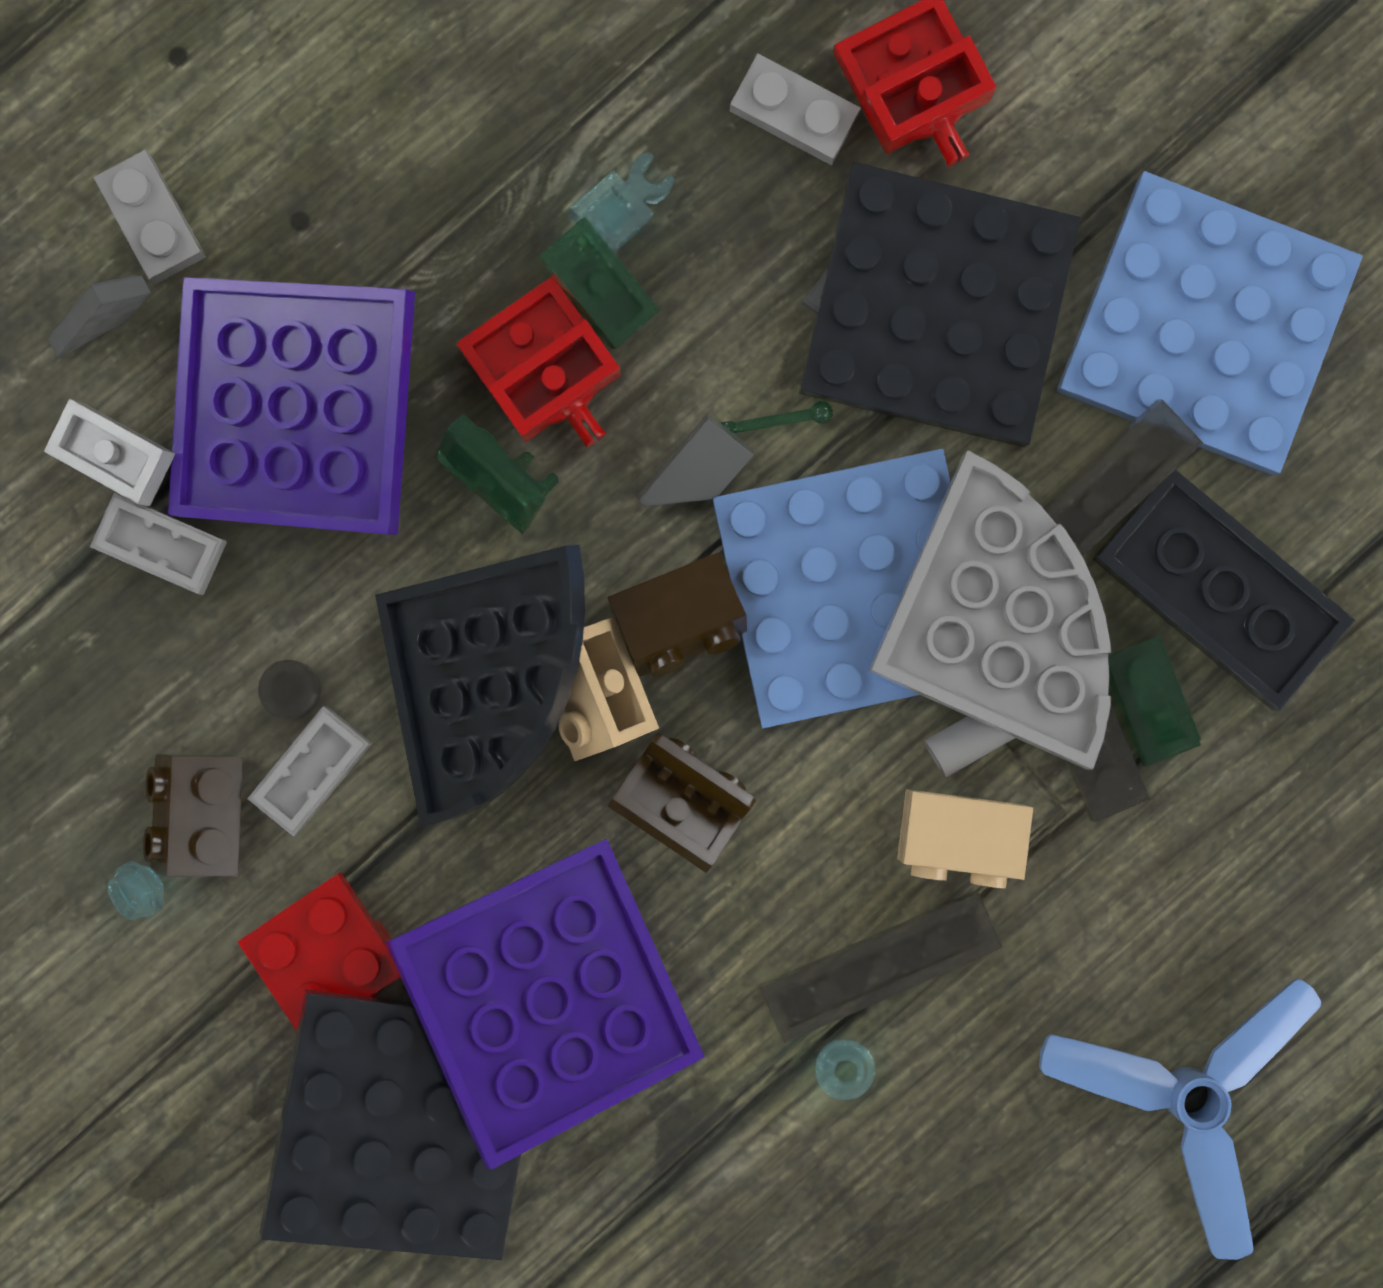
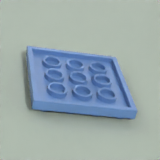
[1056,171,1363,476]
[713,449,951,728]

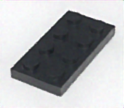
[1093,467,1356,711]

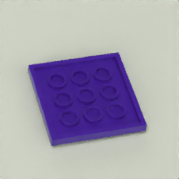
[168,277,415,535]
[386,839,705,1170]

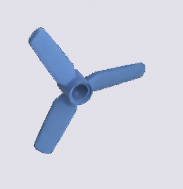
[1039,978,1321,1260]

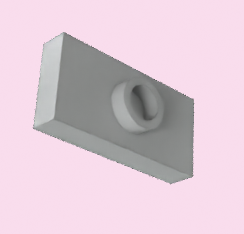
[90,493,227,595]
[248,706,372,836]

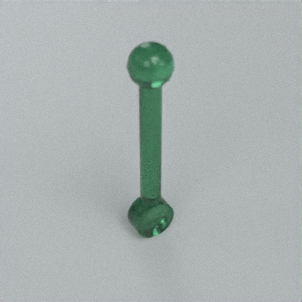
[720,401,833,434]

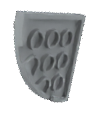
[868,450,1111,770]

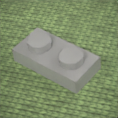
[730,53,861,165]
[93,150,206,285]
[44,398,175,507]

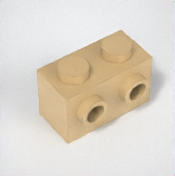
[559,616,659,761]
[897,789,1033,888]

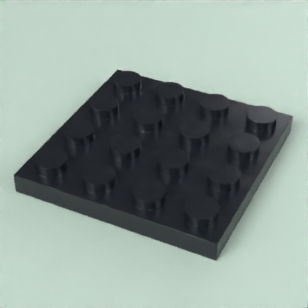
[798,162,1081,448]
[259,989,521,1260]

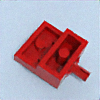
[833,0,997,167]
[456,276,621,448]
[237,872,400,1031]

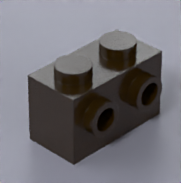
[607,552,747,677]

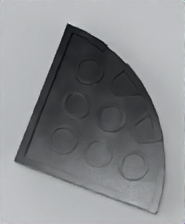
[375,545,585,827]

